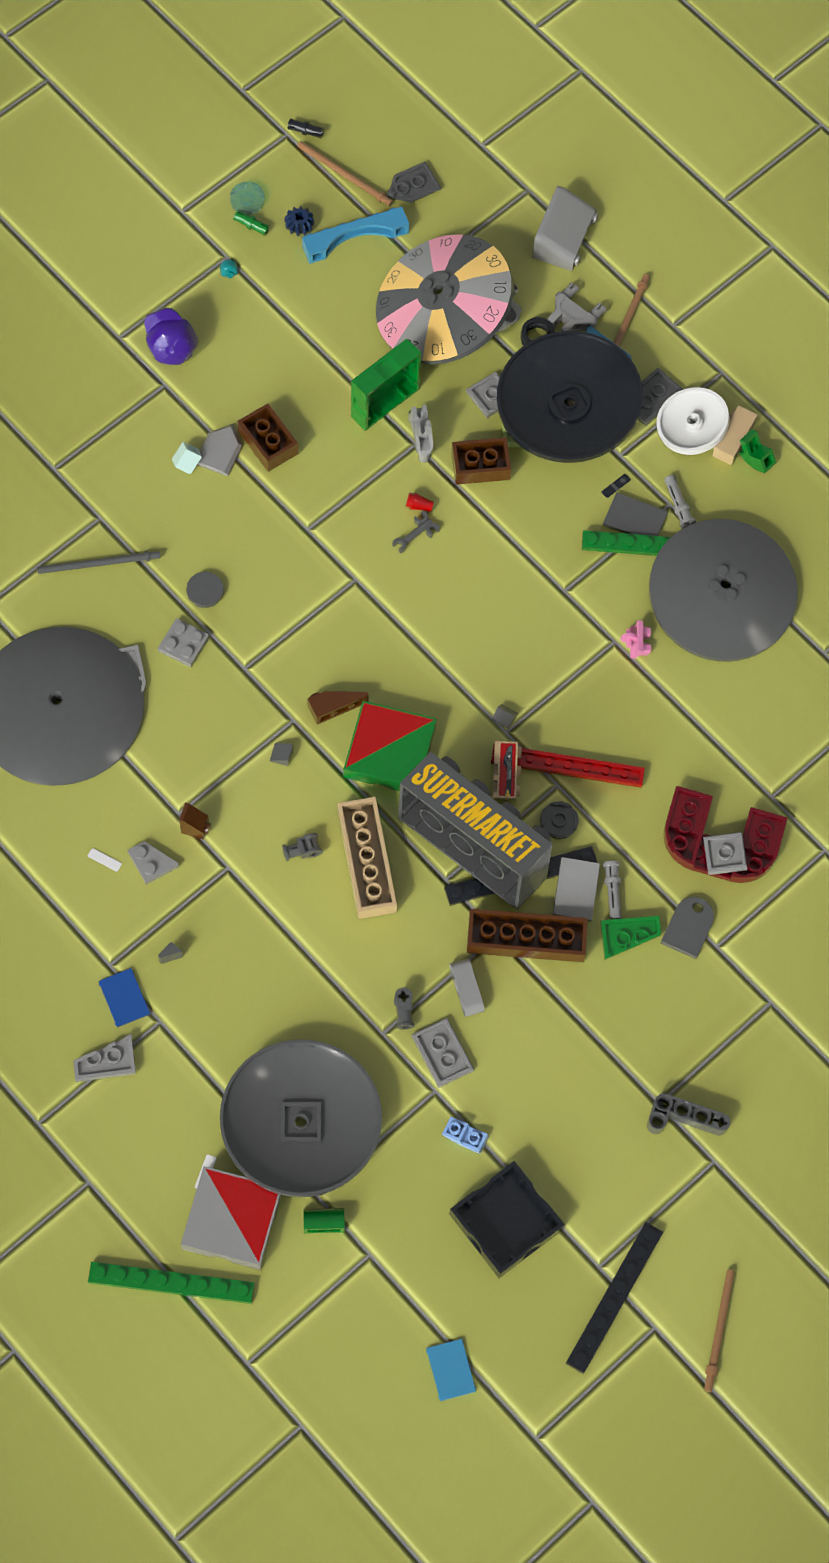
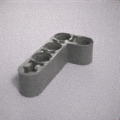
[647,1093,730,1136]

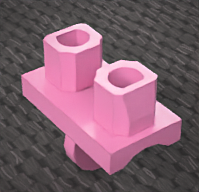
[621,620,651,659]

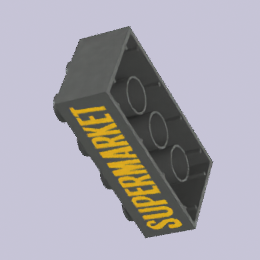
[398,752,552,910]

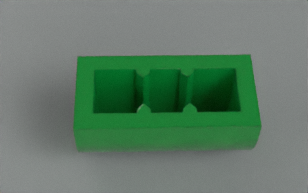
[303,1208,345,1234]

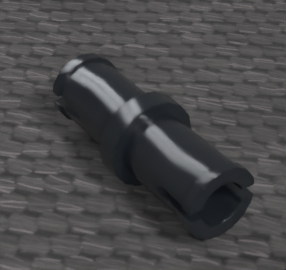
[287,118,324,139]

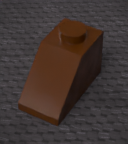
[179,802,211,839]

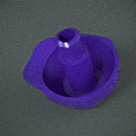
[144,308,198,365]

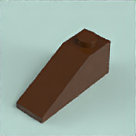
[307,691,369,725]

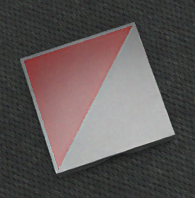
[181,1166,282,1270]

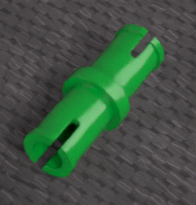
[233,210,270,236]

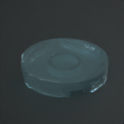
[230,182,265,215]

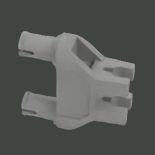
[547,282,606,331]
[408,405,433,463]

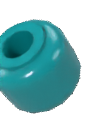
[220,260,238,278]

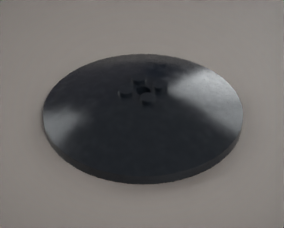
[497,331,643,463]

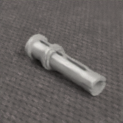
[664,475,696,529]
[603,861,622,920]

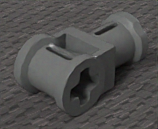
[282,833,323,862]
[394,987,415,1030]

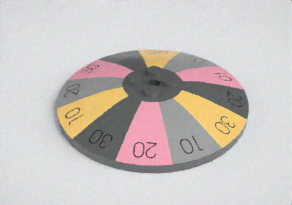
[376,235,514,364]

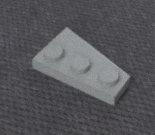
[73,1034,136,1082]

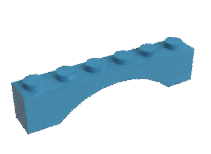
[302,207,409,264]

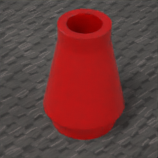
[405,492,434,512]

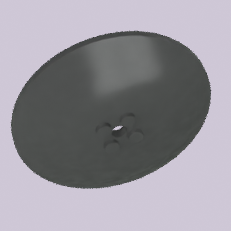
[220,1039,382,1197]

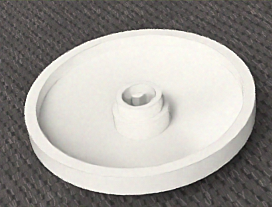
[657,387,730,455]

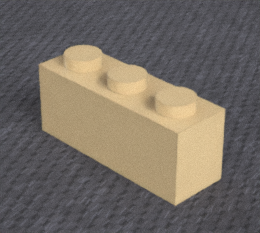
[712,405,758,465]

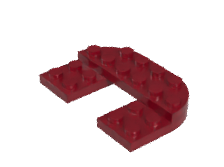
[663,786,788,883]

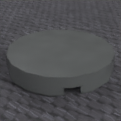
[186,572,224,608]
[540,801,579,839]

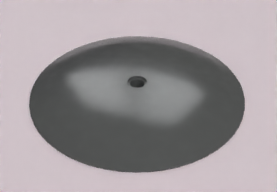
[0,627,144,786]

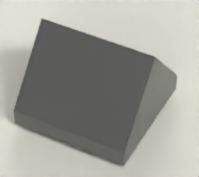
[492,704,518,729]

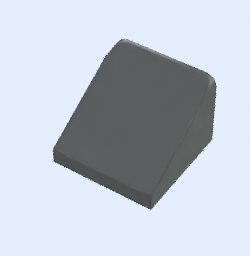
[270,743,293,766]
[158,942,183,964]

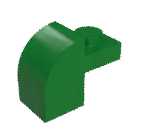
[739,429,777,473]

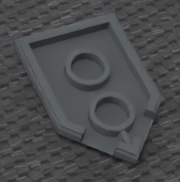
[387,162,442,203]

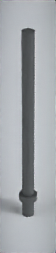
[37,551,161,574]

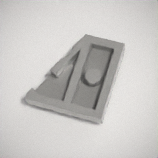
[127,841,179,884]

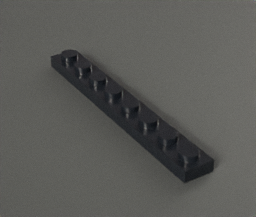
[444,846,598,906]
[565,1222,663,1374]

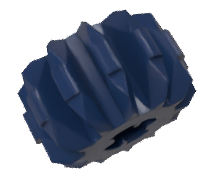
[284,206,314,236]

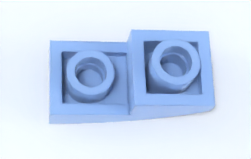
[442,1117,489,1154]

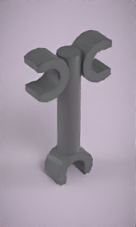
[392,511,440,553]

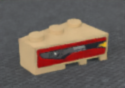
[493,741,522,801]

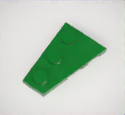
[600,916,661,960]

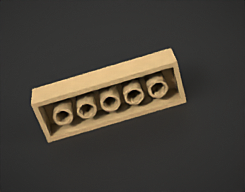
[337,797,397,919]

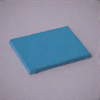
[426,1339,476,1401]

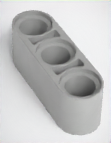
[449,958,485,1017]

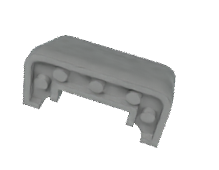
[532,186,599,271]

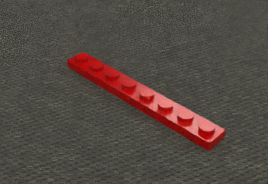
[491,744,645,788]

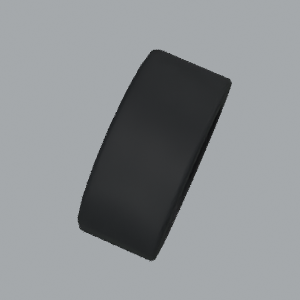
[521,317,555,346]

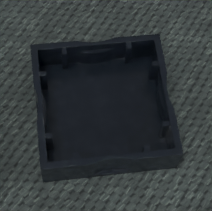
[449,1161,565,1279]

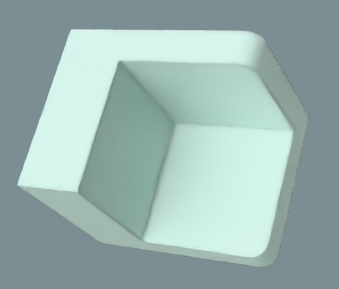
[172,442,202,474]

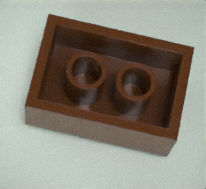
[237,403,299,472]
[451,437,511,485]

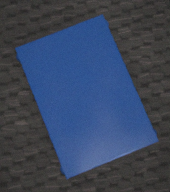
[98,968,150,1028]

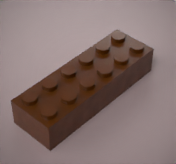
[466,909,588,963]

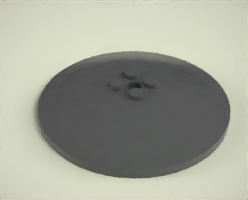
[649,519,798,662]

